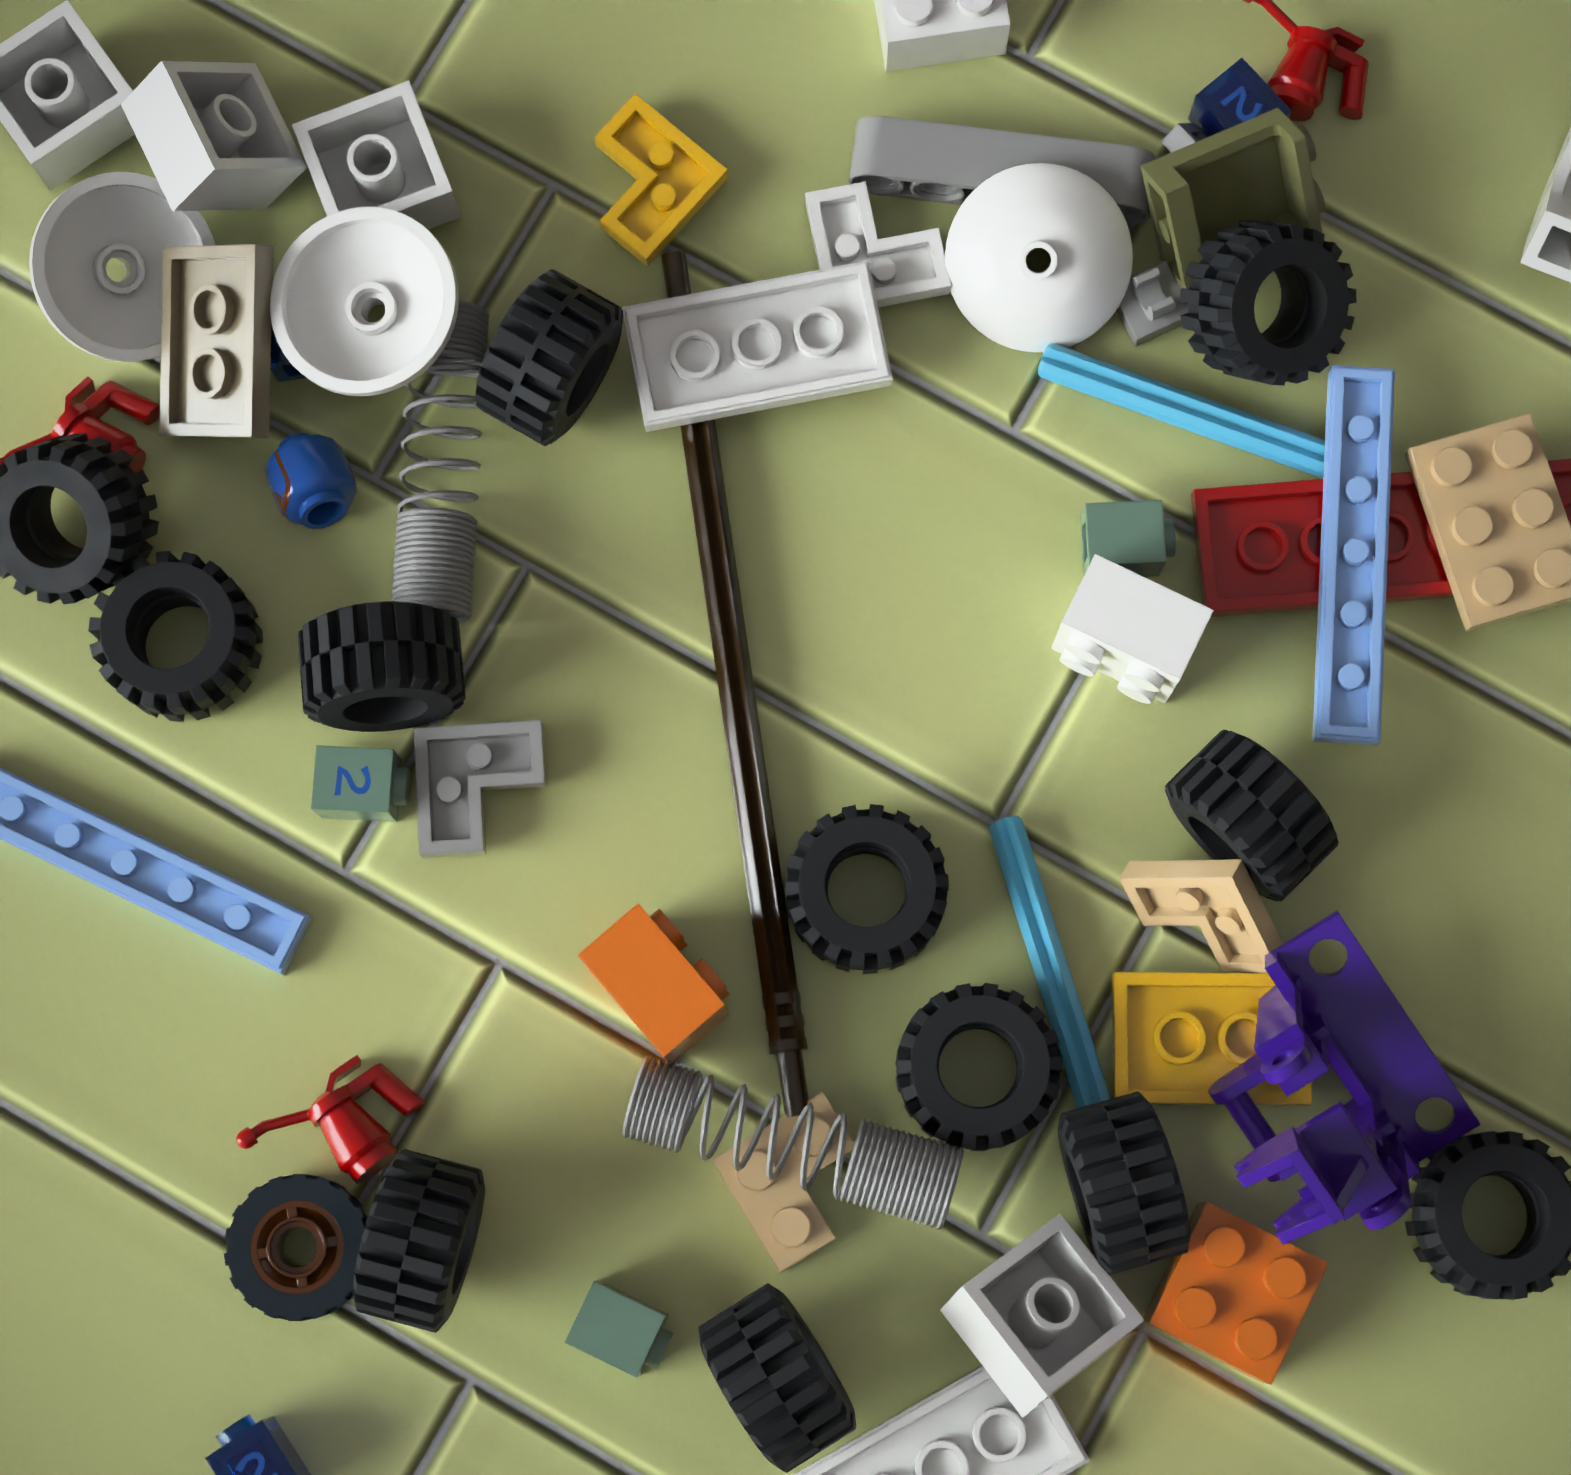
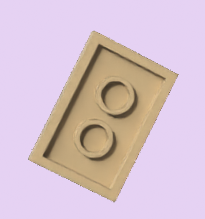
[1405,413,1571,632]

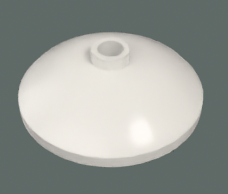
[945,163,1133,352]
[29,172,215,362]
[270,207,459,396]

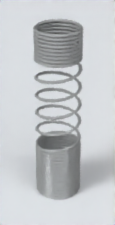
[391,300,489,622]
[622,1056,964,1230]

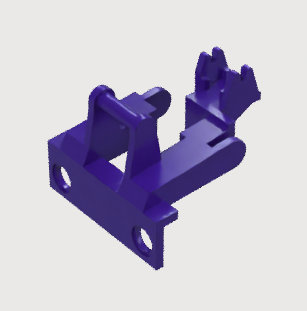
[1208,910,1481,1244]

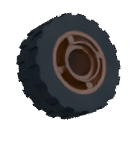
[224,1174,368,1321]

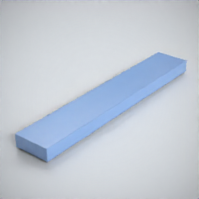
[1312,365,1395,746]
[0,768,313,975]

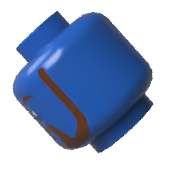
[265,433,357,529]

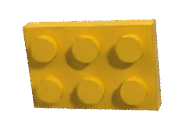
[1112,972,1312,1106]

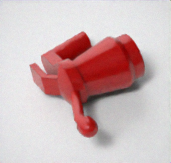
[1243,0,1369,122]
[0,376,160,472]
[236,1055,426,1184]

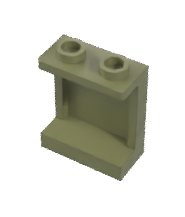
[1141,108,1325,289]

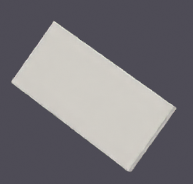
[622,261,893,432]
[794,1365,1090,1475]

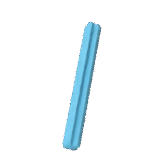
[1038,343,1325,478]
[989,816,1111,1108]

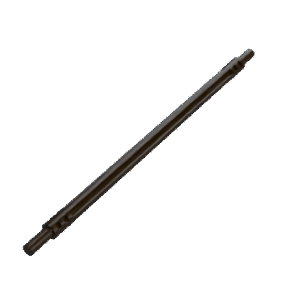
[661,251,809,1117]

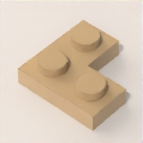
[1119,859,1283,973]
[712,1092,855,1273]

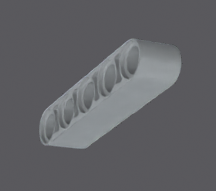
[849,116,1156,225]

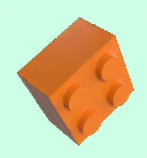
[578,904,729,1065]
[1142,1202,1328,1385]

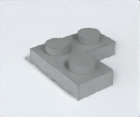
[414,720,547,858]

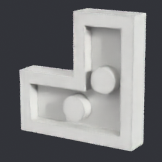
[805,181,951,308]

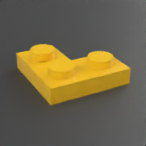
[594,93,728,267]

